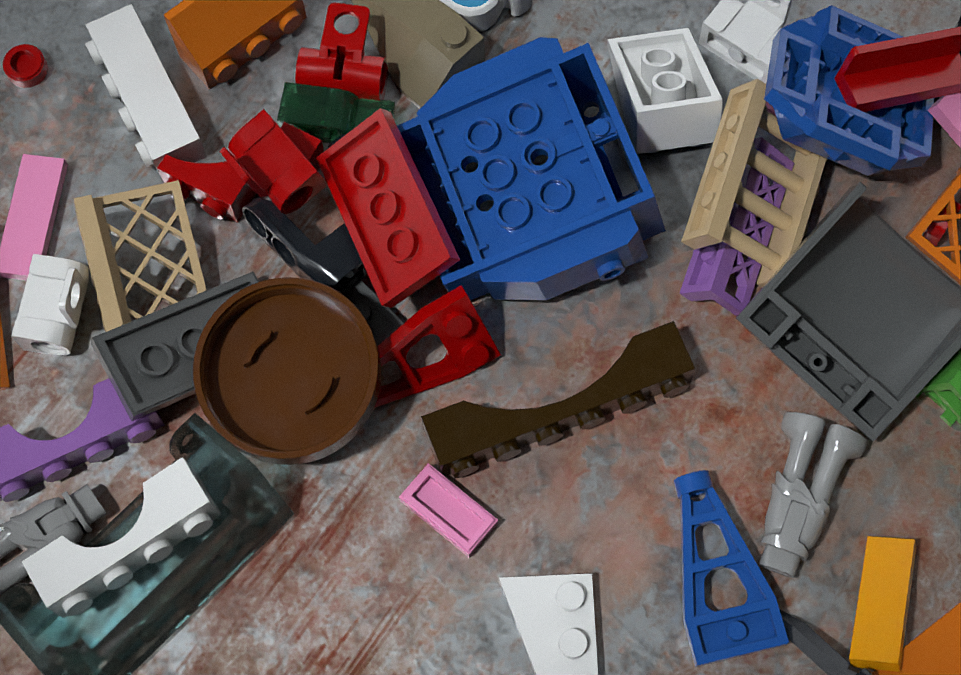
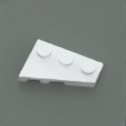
[499,573,598,675]

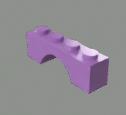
[0,378,165,502]

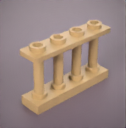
[681,79,828,287]

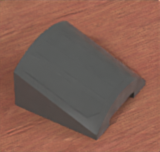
[736,182,961,442]

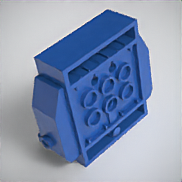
[397,37,666,301]

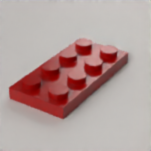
[316,108,460,308]

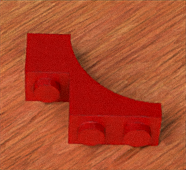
[157,122,324,223]

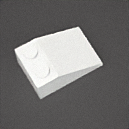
[607,28,722,154]

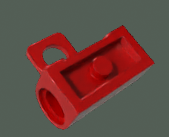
[295,2,389,111]
[219,109,328,214]

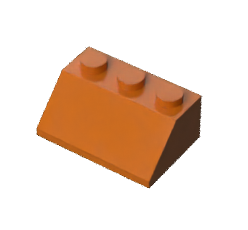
[164,0,307,90]

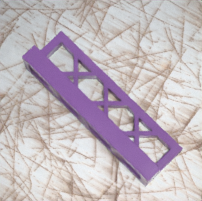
[679,137,794,316]

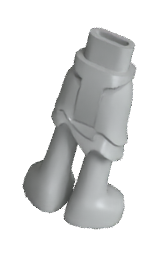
[759,412,868,578]
[0,484,107,599]

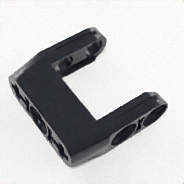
[242,134,368,294]

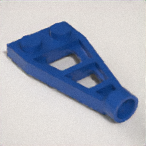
[673,470,789,668]

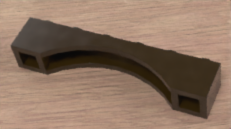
[421,321,696,478]

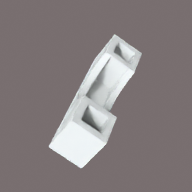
[22,457,222,618]

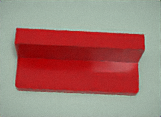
[834,26,961,112]

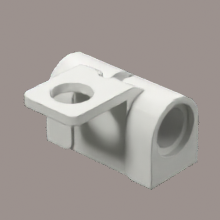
[699,0,793,84]
[11,254,91,356]

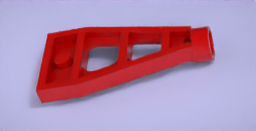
[374,285,501,408]

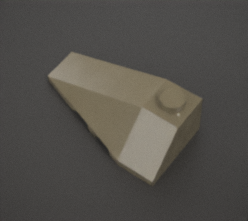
[350,0,485,109]

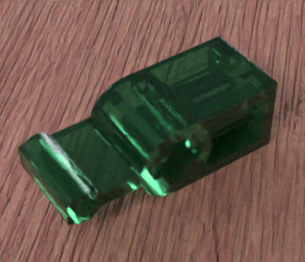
[277,82,395,143]

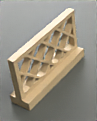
[73,180,206,332]

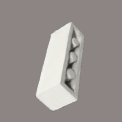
[85,4,207,177]

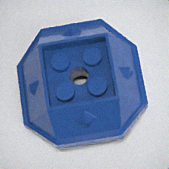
[764,5,934,176]

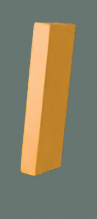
[849,536,916,672]

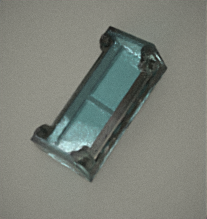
[0,413,295,675]

